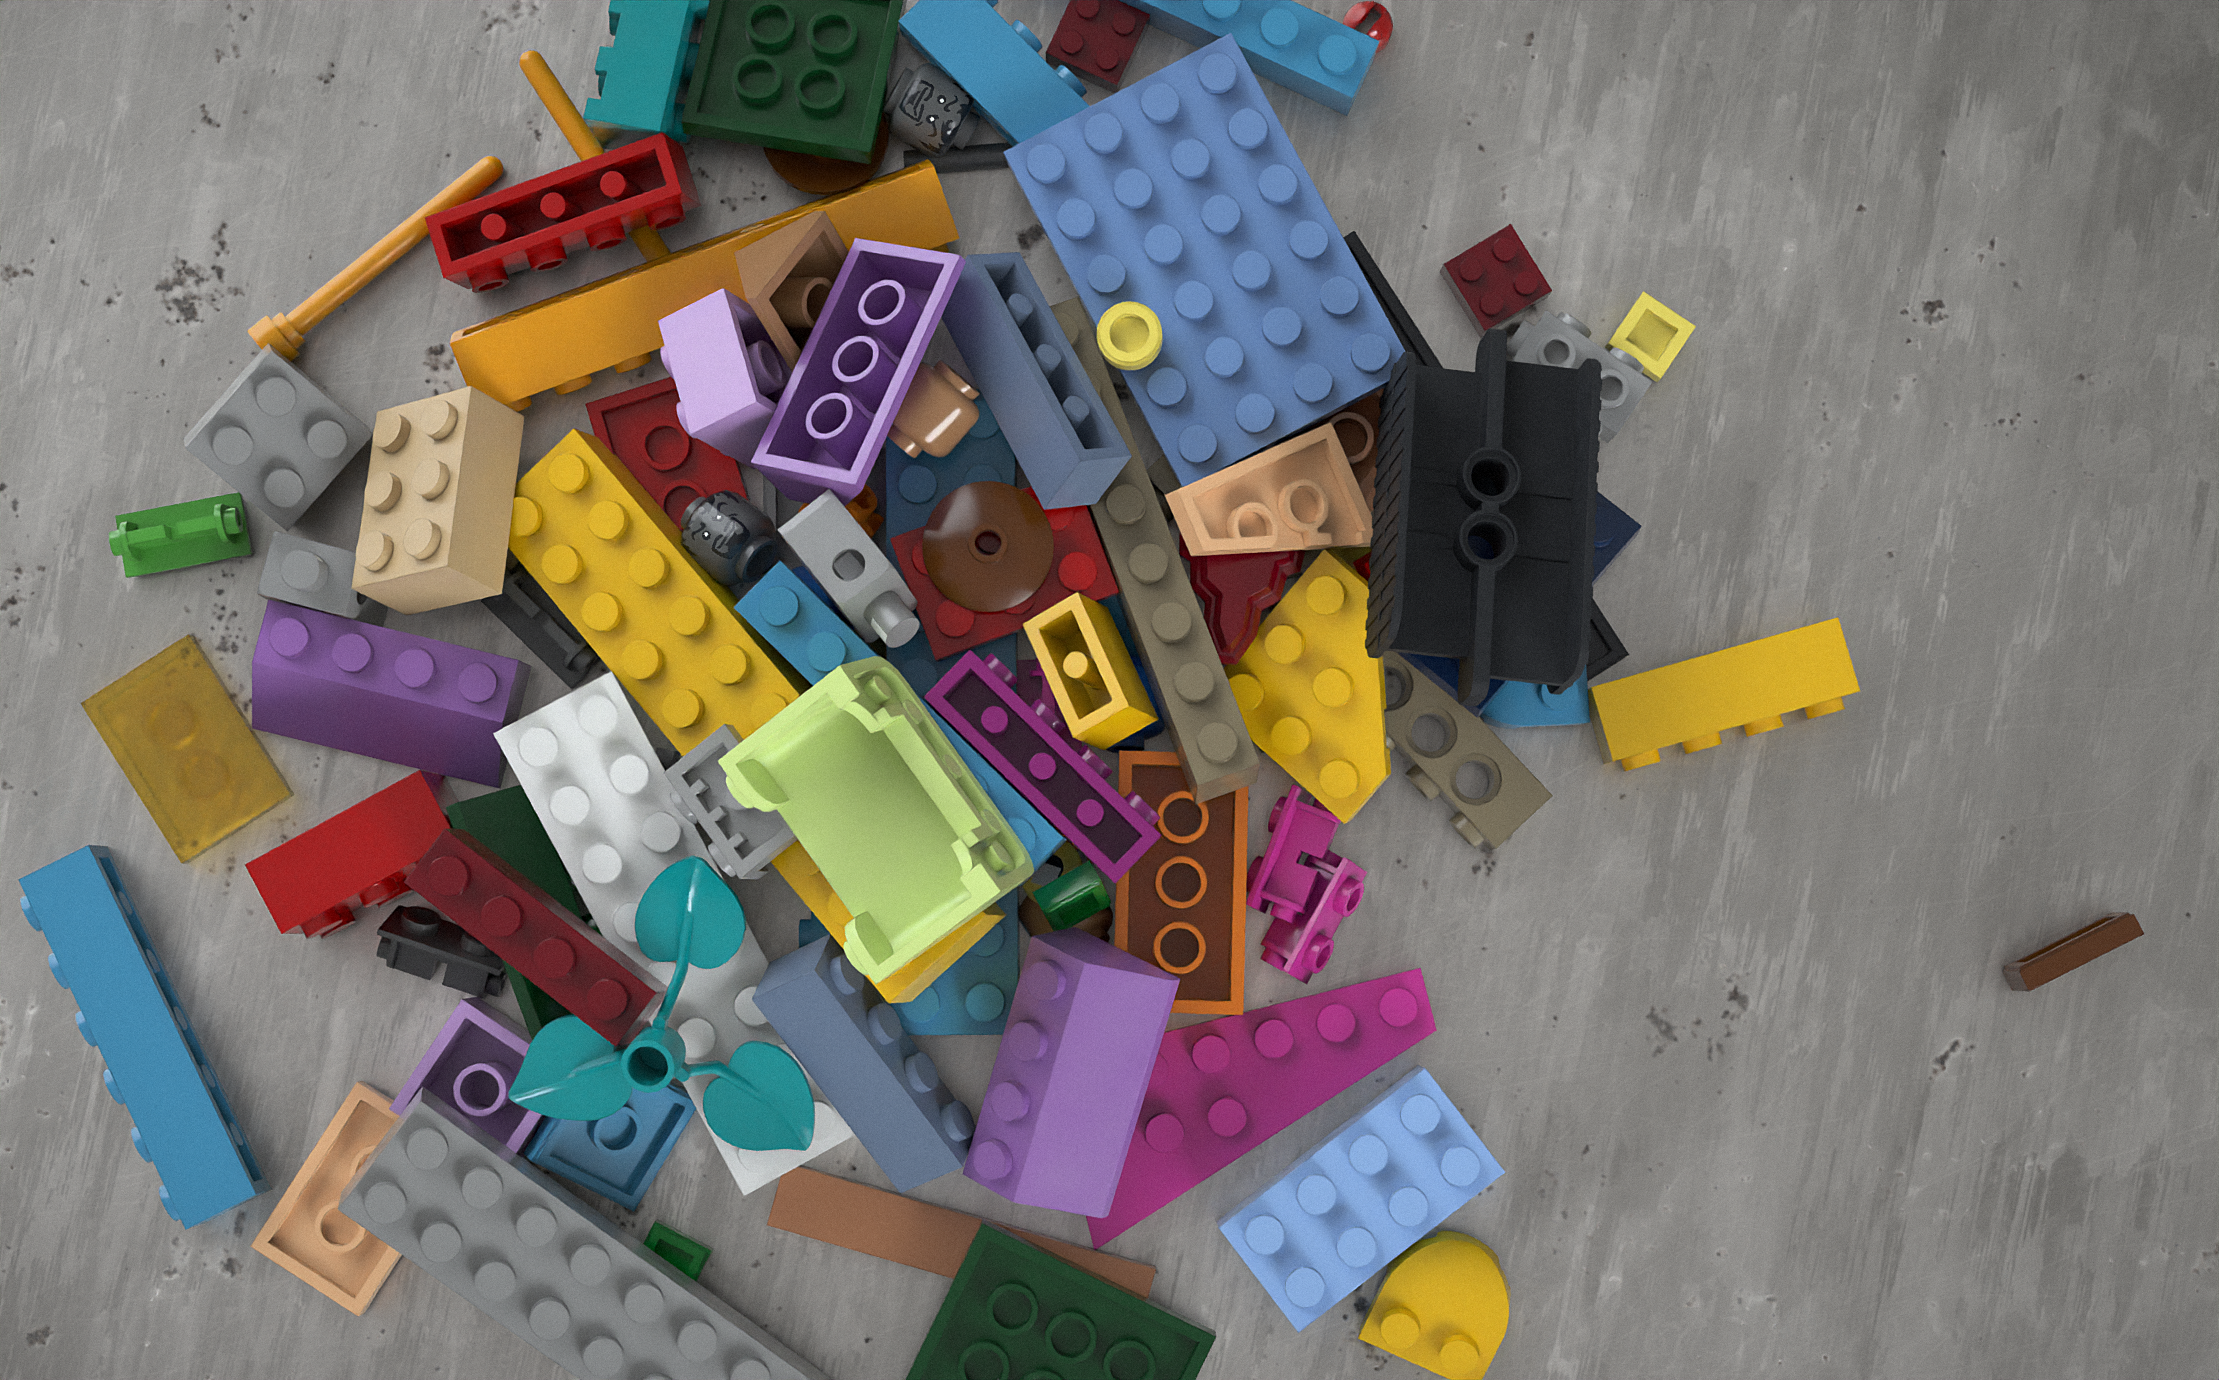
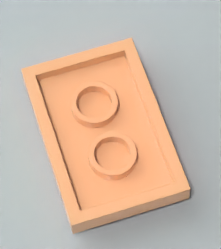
[250,1081,402,1316]

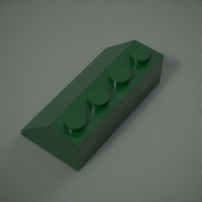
[446,784,603,1040]

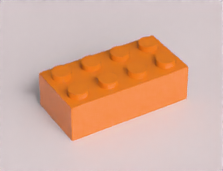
[1114,750,1249,1015]

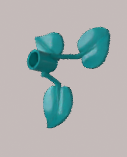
[508,856,815,1151]

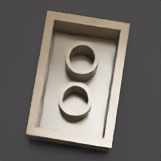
[351,386,524,616]

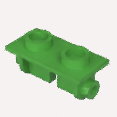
[109,492,252,578]

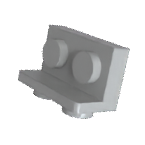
[664,724,798,880]

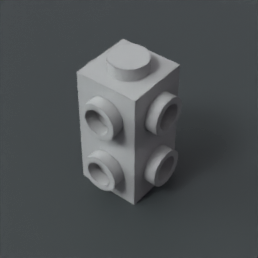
[1507,310,1653,443]

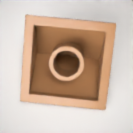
[734,211,849,373]

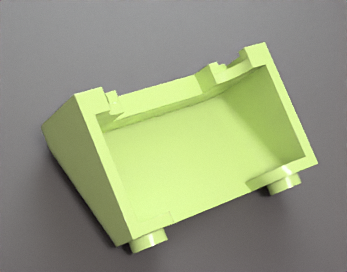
[718,656,1034,985]

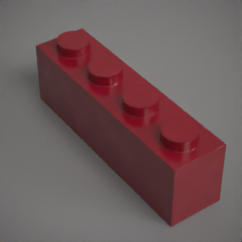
[404,828,668,1047]

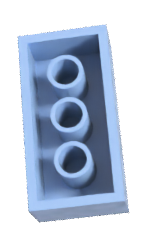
[1216,1065,1505,1333]

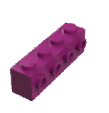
[924,650,1161,884]

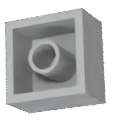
[183,343,372,532]

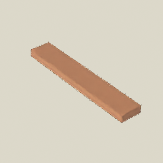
[767,1165,1156,1298]

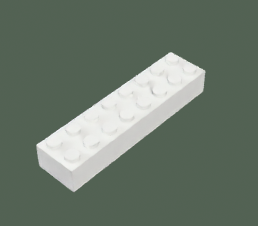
[493,671,855,1196]

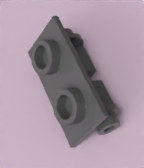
[481,561,601,689]
[376,905,507,999]

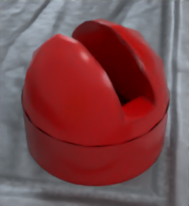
[1343,1,1393,53]

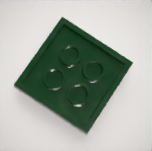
[681,0,907,164]

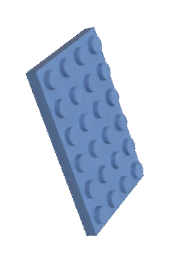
[1003,33,1406,488]

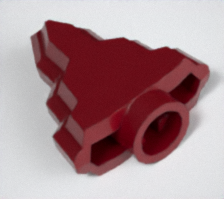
[1179,529,1306,666]

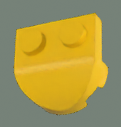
[1358,1231,1511,1380]

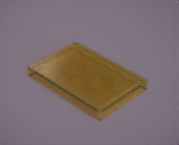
[80,634,295,864]

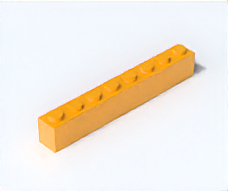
[449,159,960,412]

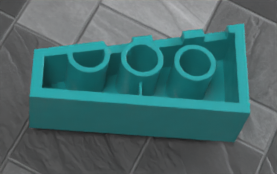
[583,0,710,150]

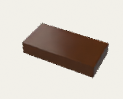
[2002,912,2144,992]

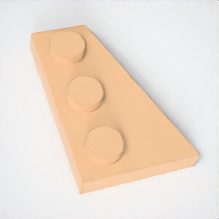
[1165,422,1373,556]

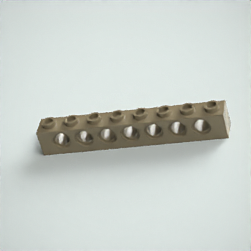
[1147,454,1553,850]

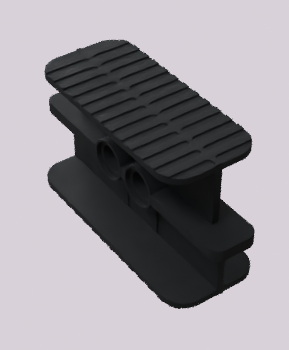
[1365,328,1603,706]

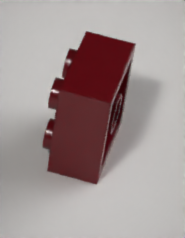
[1045,0,1150,94]
[1440,224,1552,338]

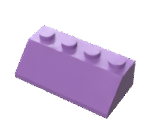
[750,238,966,506]
[252,599,532,789]
[963,927,1180,1218]

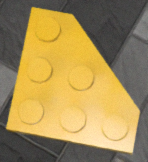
[1224,549,1391,824]

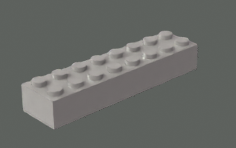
[338,1086,833,1380]

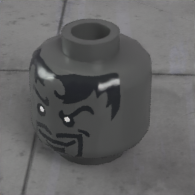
[883,63,980,158]
[681,490,777,586]

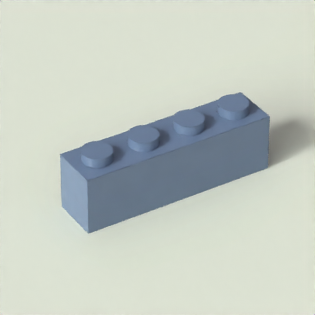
[941,252,1132,510]
[752,934,976,1193]

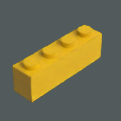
[1588,617,1860,772]

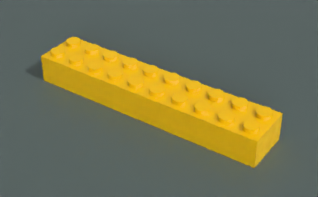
[508,428,1006,1004]

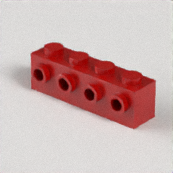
[425,132,702,293]

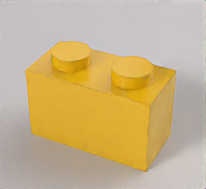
[1023,592,1158,750]

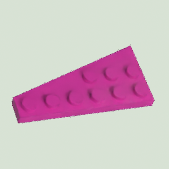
[1086,968,1437,1251]

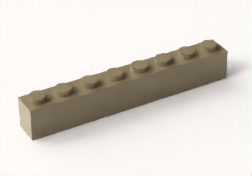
[1050,296,1260,805]

